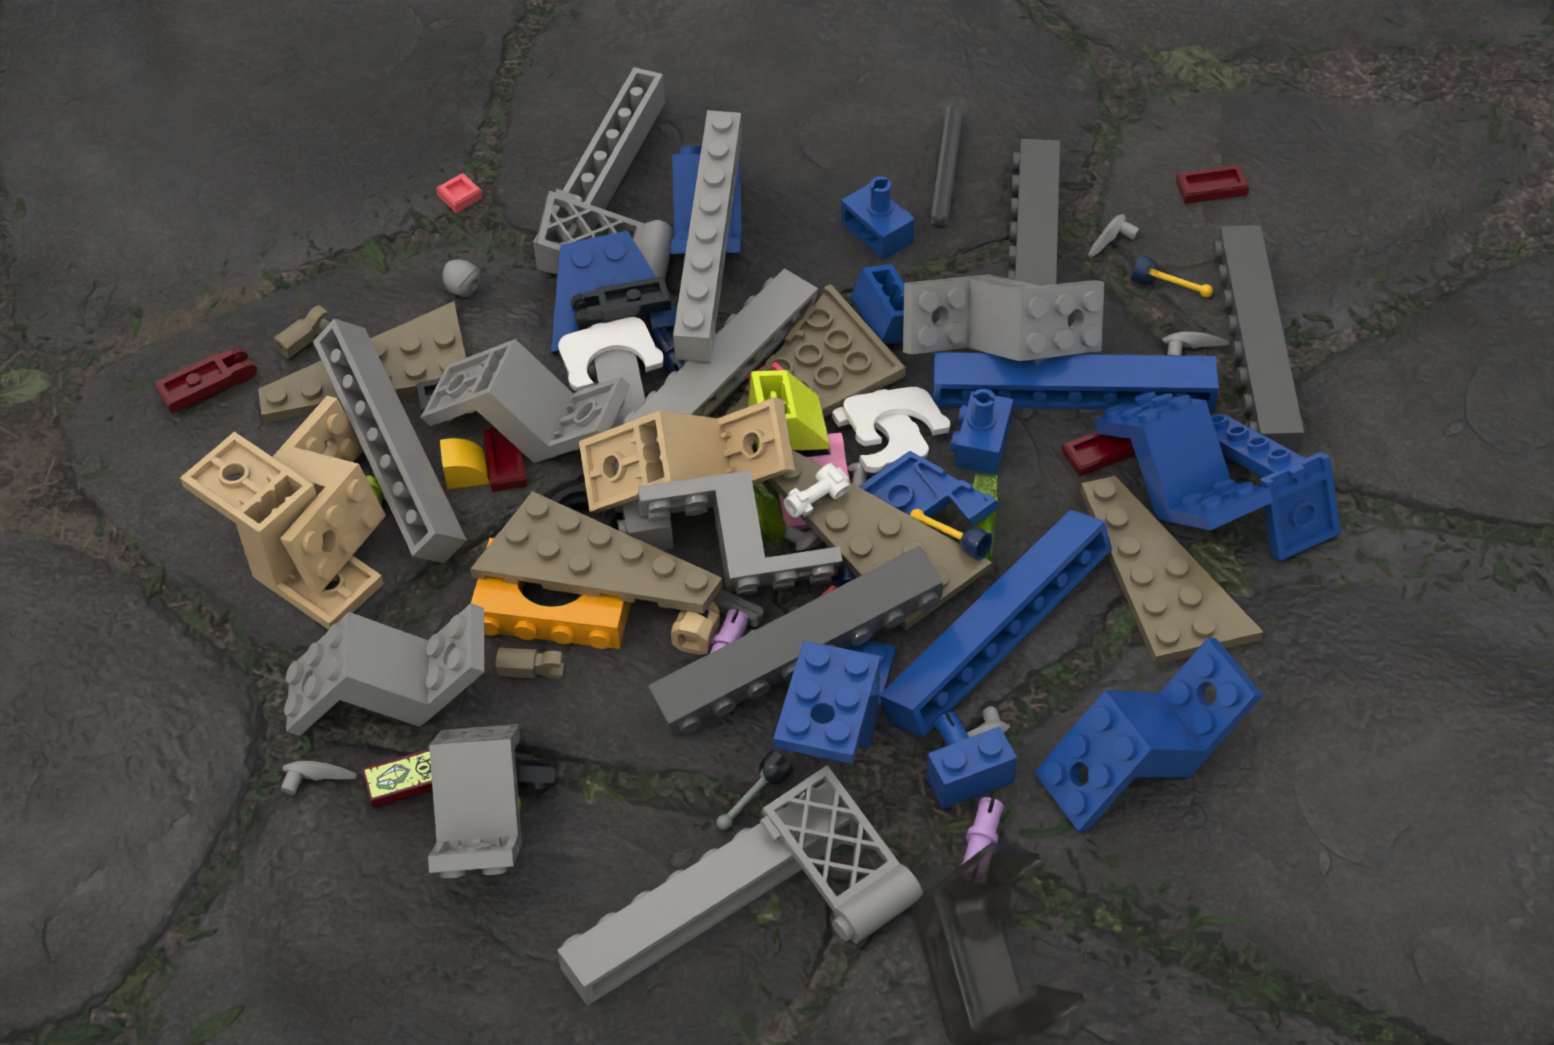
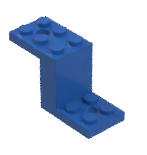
[671,146,742,254]
[1094,392,1274,530]
[1034,638,1264,831]
[773,640,896,764]

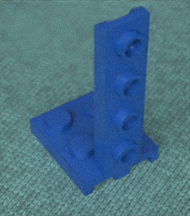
[1211,414,1341,561]

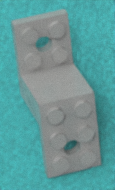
[903,274,1104,361]
[421,339,630,463]
[638,470,842,596]
[284,603,484,736]
[428,724,522,878]

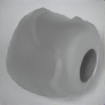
[442,259,480,297]

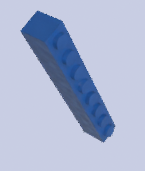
[933,352,1219,411]
[879,510,1112,738]

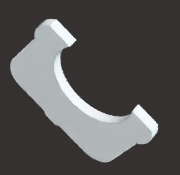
[558,317,664,392]
[843,387,950,446]
[832,407,929,473]

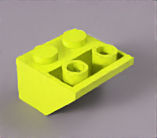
[748,370,829,450]

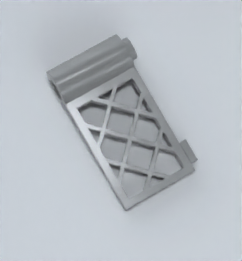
[534,189,674,281]
[760,765,923,944]

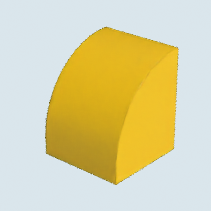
[440,438,490,490]

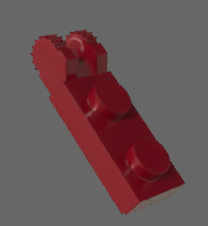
[154,346,258,414]

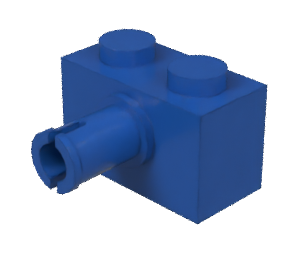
[841,176,915,260]
[851,264,904,345]
[950,389,1013,475]
[926,712,1017,809]

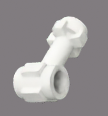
[784,463,851,518]

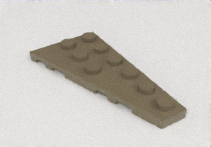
[258,301,466,424]
[767,450,992,631]
[1080,476,1264,665]
[470,491,723,614]

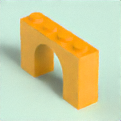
[471,538,631,649]

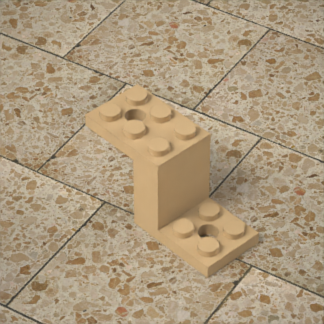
[273,396,386,593]
[579,398,795,513]
[180,432,384,630]

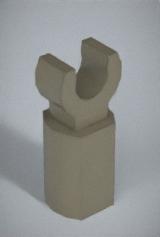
[273,305,330,358]
[496,648,565,679]

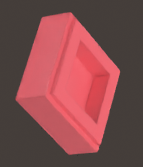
[436,173,483,213]

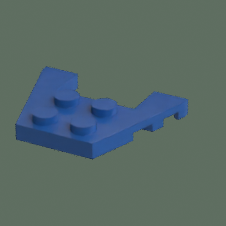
[551,230,677,353]
[858,451,999,527]

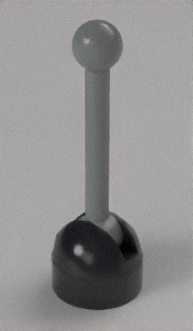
[717,750,794,830]

